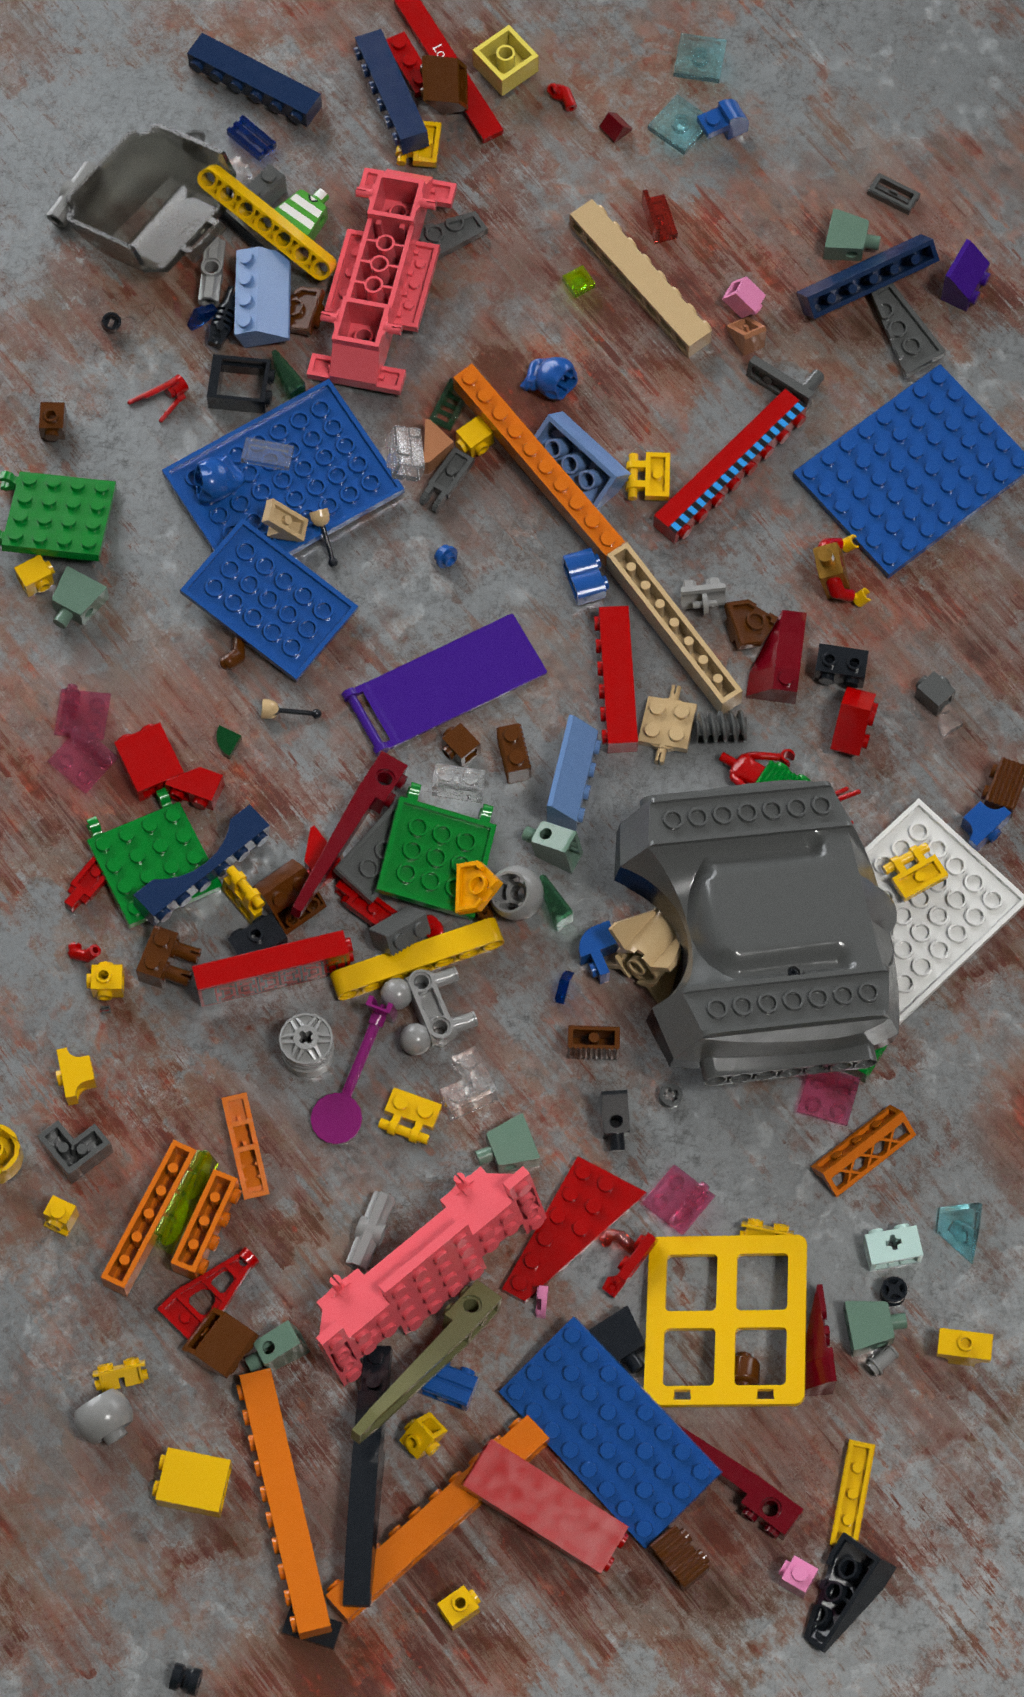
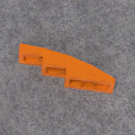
[221,1092,270,1200]

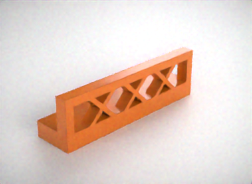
[810,1105,916,1197]

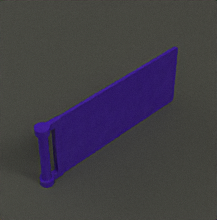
[342,614,547,757]

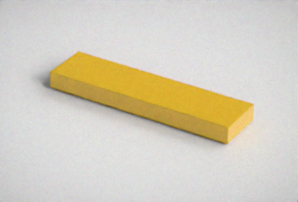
[829,1439,875,1547]

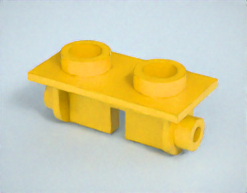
[739,1218,794,1236]
[92,1357,149,1393]

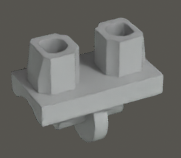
[681,577,726,615]

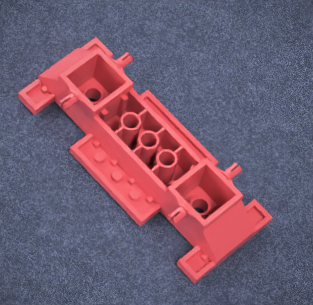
[306,168,457,395]
[316,1166,547,1387]

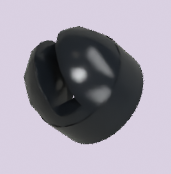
[101,312,121,333]

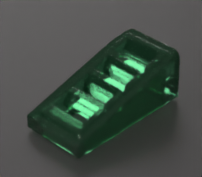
[271,350,306,400]
[429,378,466,431]
[539,874,573,931]

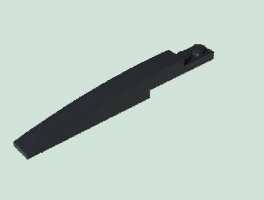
[343,1346,393,1607]

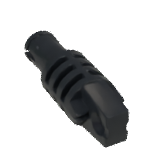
[208,286,235,349]

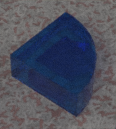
[187,304,218,331]
[555,970,574,1004]

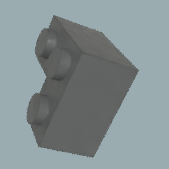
[37,1120,113,1184]

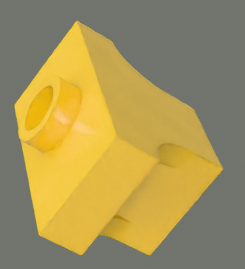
[56,1047,97,1106]
[937,1328,993,1367]

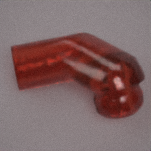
[599,1228,636,1255]

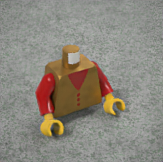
[813,534,871,607]

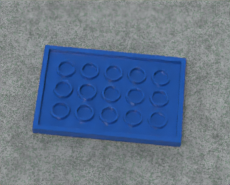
[180,518,358,682]

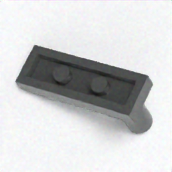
[746,355,824,411]

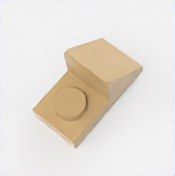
[262,498,309,542]

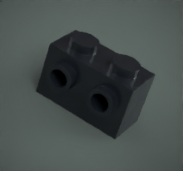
[814,643,869,688]

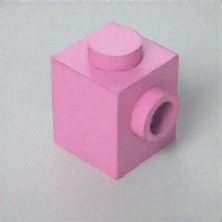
[722,276,766,318]
[779,1555,818,1599]

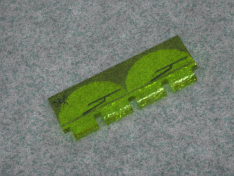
[154,1149,219,1254]

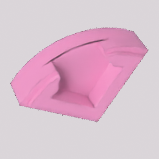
[535,1285,548,1319]

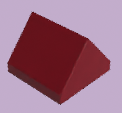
[599,112,632,143]

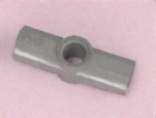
[47,161,102,228]
[198,237,226,309]
[345,1191,395,1272]

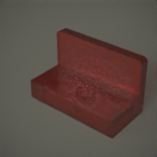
[642,189,678,244]

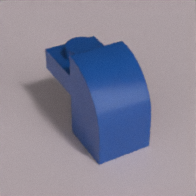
[697,99,749,140]
[579,920,619,984]

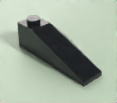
[803,1532,897,1653]

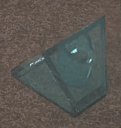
[935,1202,982,1265]

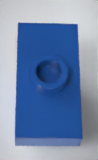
[961,801,1011,852]

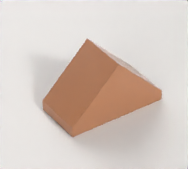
[726,316,766,356]
[424,419,454,474]

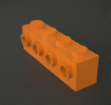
[171,1169,242,1280]

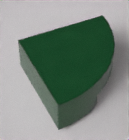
[216,725,242,759]

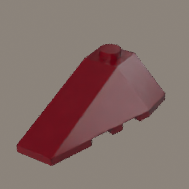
[746,610,807,704]

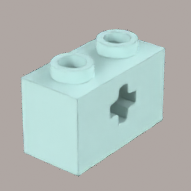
[863,1223,923,1272]

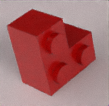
[830,687,879,756]

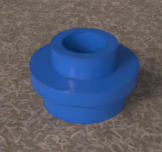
[434,545,458,568]

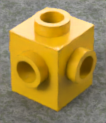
[86,961,125,1001]
[399,1412,448,1460]

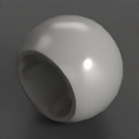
[490,865,544,921]
[75,1388,133,1446]

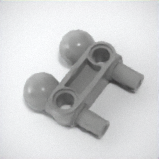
[380,966,478,1056]

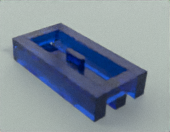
[226,115,277,162]

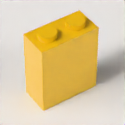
[152,1447,233,1518]

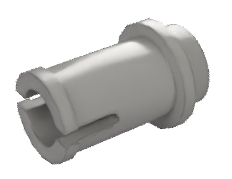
[864,1344,899,1377]

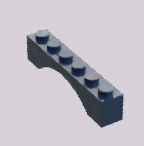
[133,804,270,927]

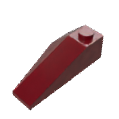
[805,1284,837,1397]

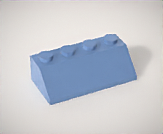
[234,246,291,348]
[534,411,631,510]
[547,714,602,831]

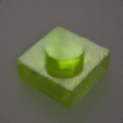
[562,265,595,298]

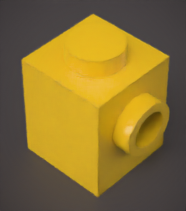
[455,415,494,458]
[14,555,55,597]
[437,1585,481,1631]

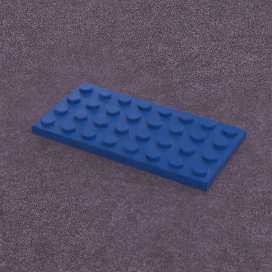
[499,1316,723,1548]

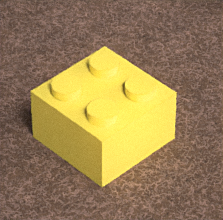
[473,25,539,96]

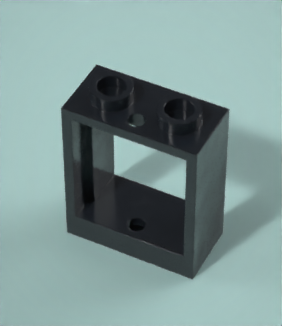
[206,354,276,414]

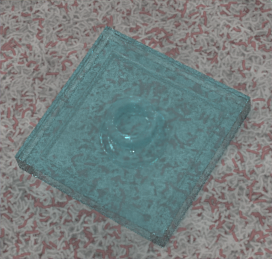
[673,33,727,83]
[648,94,704,155]

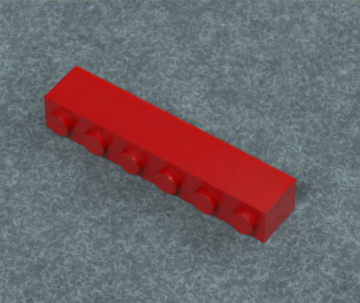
[594,606,638,754]

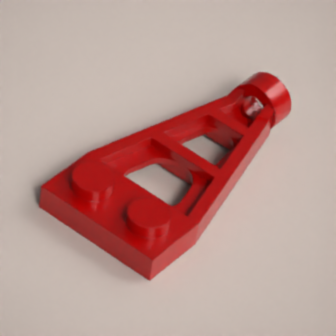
[157,1247,259,1340]

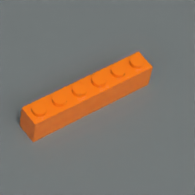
[100,1139,199,1297]

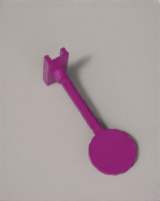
[311,995,398,1145]

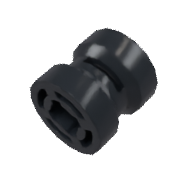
[169,1662,203,1696]

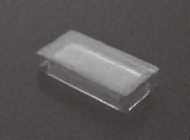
[241,437,294,471]

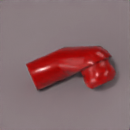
[547,83,577,112]
[67,942,101,963]

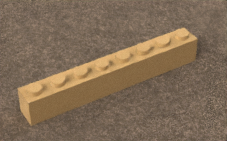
[569,199,712,358]
[606,542,743,714]

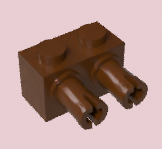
[136,925,202,989]

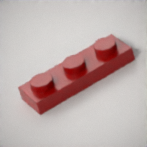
[386,31,423,98]

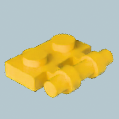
[395,121,442,168]
[625,452,670,501]
[882,843,948,902]
[222,865,265,925]
[378,1087,442,1145]

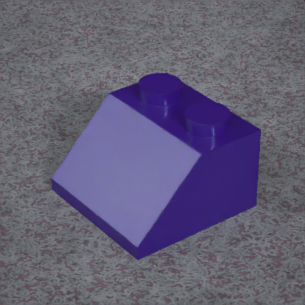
[941,239,991,311]

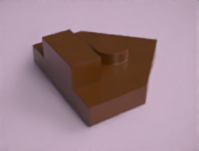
[290,286,326,335]
[724,599,778,650]

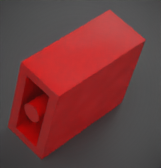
[114,722,184,802]

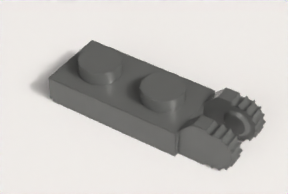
[419,447,475,513]

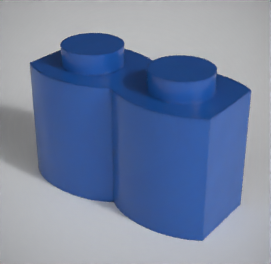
[562,548,609,606]

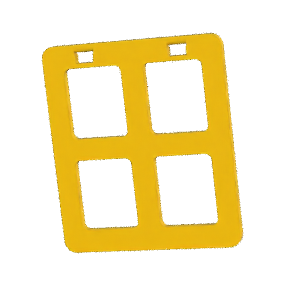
[644,1235,807,1407]

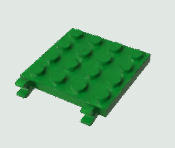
[0,471,117,561]
[375,782,497,920]
[86,787,222,929]

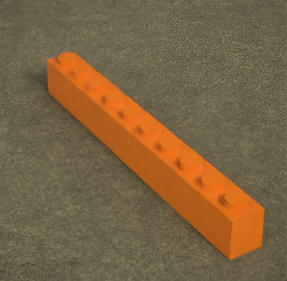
[453,363,625,567]
[236,1368,332,1640]
[325,1415,549,1625]

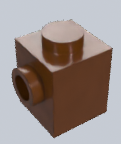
[39,402,67,441]
[441,723,481,768]

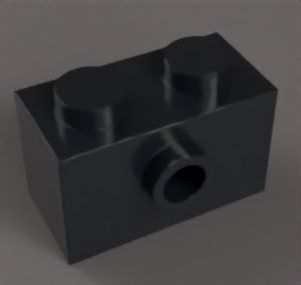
[228,913,288,956]

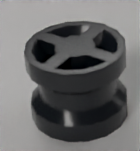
[879,1276,907,1308]

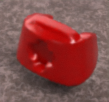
[427,915,445,938]

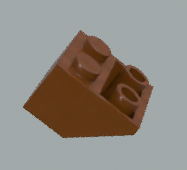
[420,55,468,115]
[253,859,327,935]
[181,1307,259,1379]

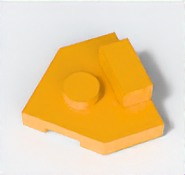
[455,860,504,915]

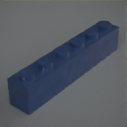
[353,29,429,154]
[187,33,322,127]
[796,234,940,319]

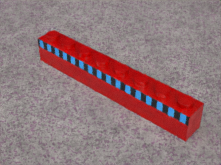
[653,389,807,544]

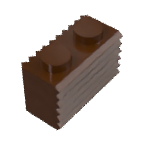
[497,723,532,784]
[981,757,1024,818]
[567,1025,620,1060]
[649,1525,710,1592]

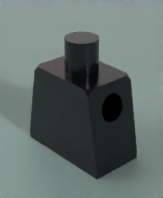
[600,1090,630,1152]
[589,1306,645,1375]

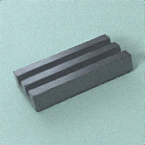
[867,173,921,215]

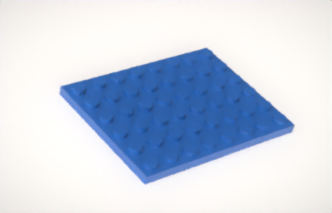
[793,364,1024,578]
[162,379,405,555]

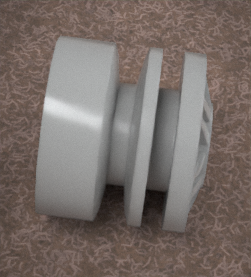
[279,1013,335,1079]

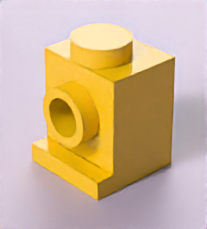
[43,1195,79,1237]

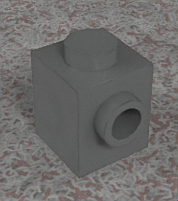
[915,671,956,717]

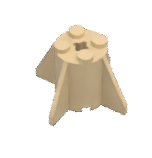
[605,908,682,1004]

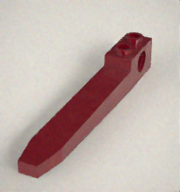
[290,751,408,919]
[678,1424,804,1540]

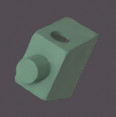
[823,208,881,261]
[51,566,109,629]
[522,821,583,874]
[475,1113,540,1173]
[843,1301,908,1357]
[245,1320,311,1372]

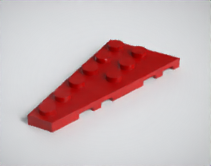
[502,1156,647,1304]

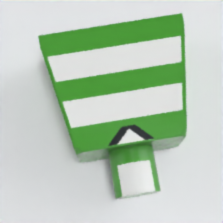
[274,188,329,241]

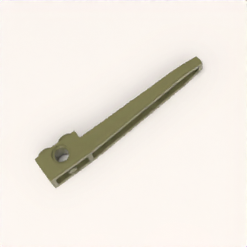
[351,1280,502,1444]

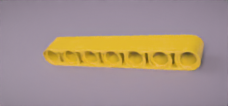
[197,164,337,280]
[330,917,505,1001]

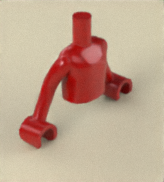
[719,749,795,785]

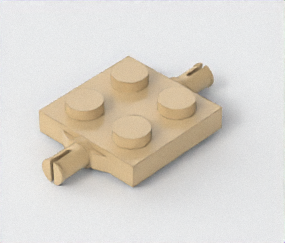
[638,685,697,765]

